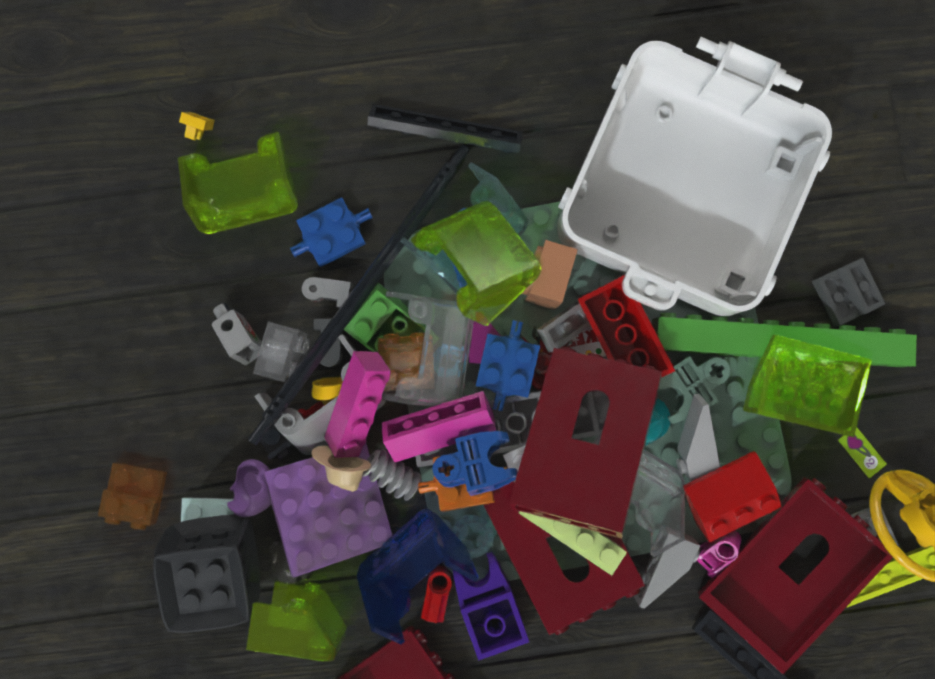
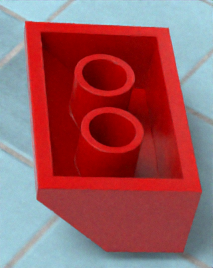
[683,451,781,542]

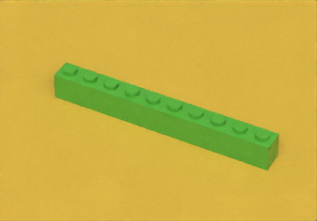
[652,313,917,367]

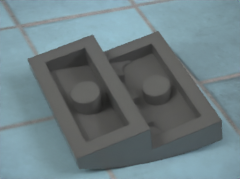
[812,258,885,327]

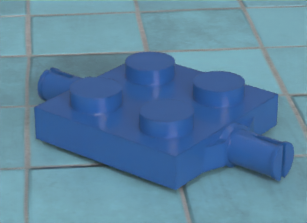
[290,197,373,267]
[476,320,540,411]

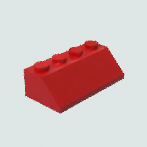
[578,275,675,378]

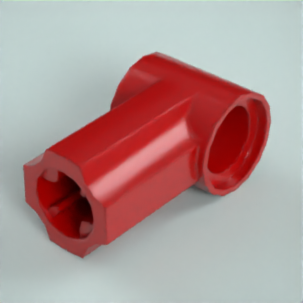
[421,566,452,623]

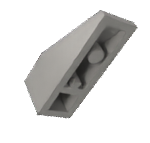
[676,393,720,482]
[634,526,700,609]

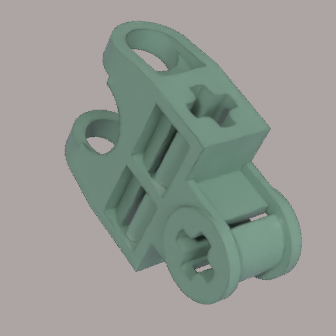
[659,356,730,424]

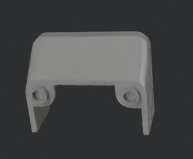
[254,334,387,455]

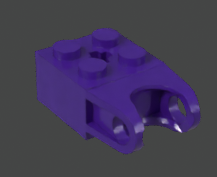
[452,551,529,661]

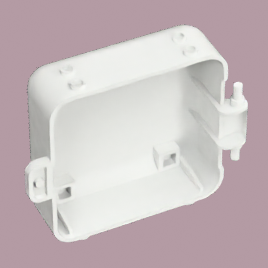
[557,37,832,316]

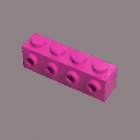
[324,351,391,458]
[382,391,496,462]

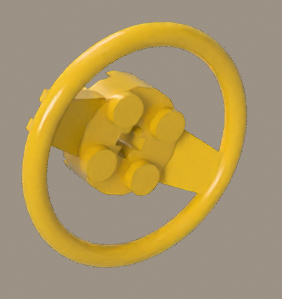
[869,470,935,582]

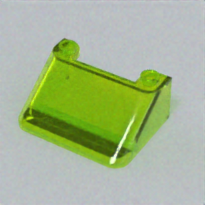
[410,201,541,326]

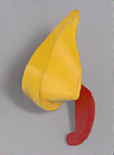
[298,377,343,419]

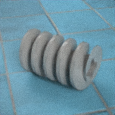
[363,449,421,501]

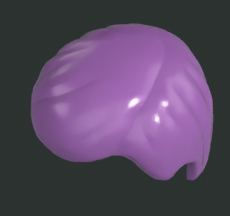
[227,459,271,517]

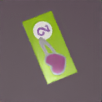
[838,426,887,479]

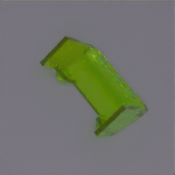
[246,582,347,661]

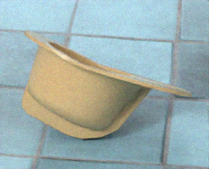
[311,445,371,492]

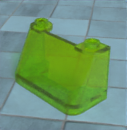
[178,132,298,234]

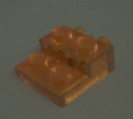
[378,332,434,391]
[98,462,167,530]

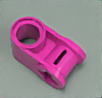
[697,530,742,578]

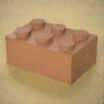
[522,240,578,310]

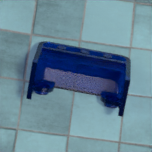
[357,509,479,645]

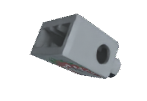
[212,303,267,365]

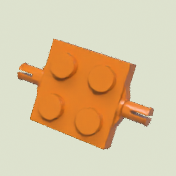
[418,450,508,512]

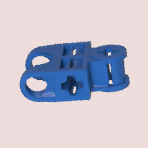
[432,431,518,496]

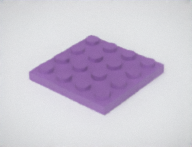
[263,443,395,577]

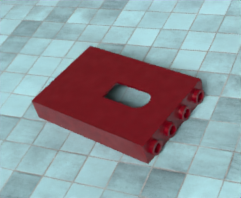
[509,347,662,539]
[697,477,893,674]
[484,481,645,635]

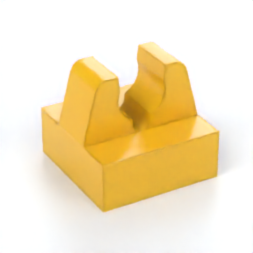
[179,112,215,140]

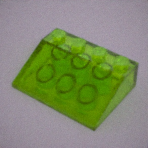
[743,335,872,437]

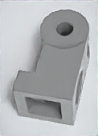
[302,277,354,308]

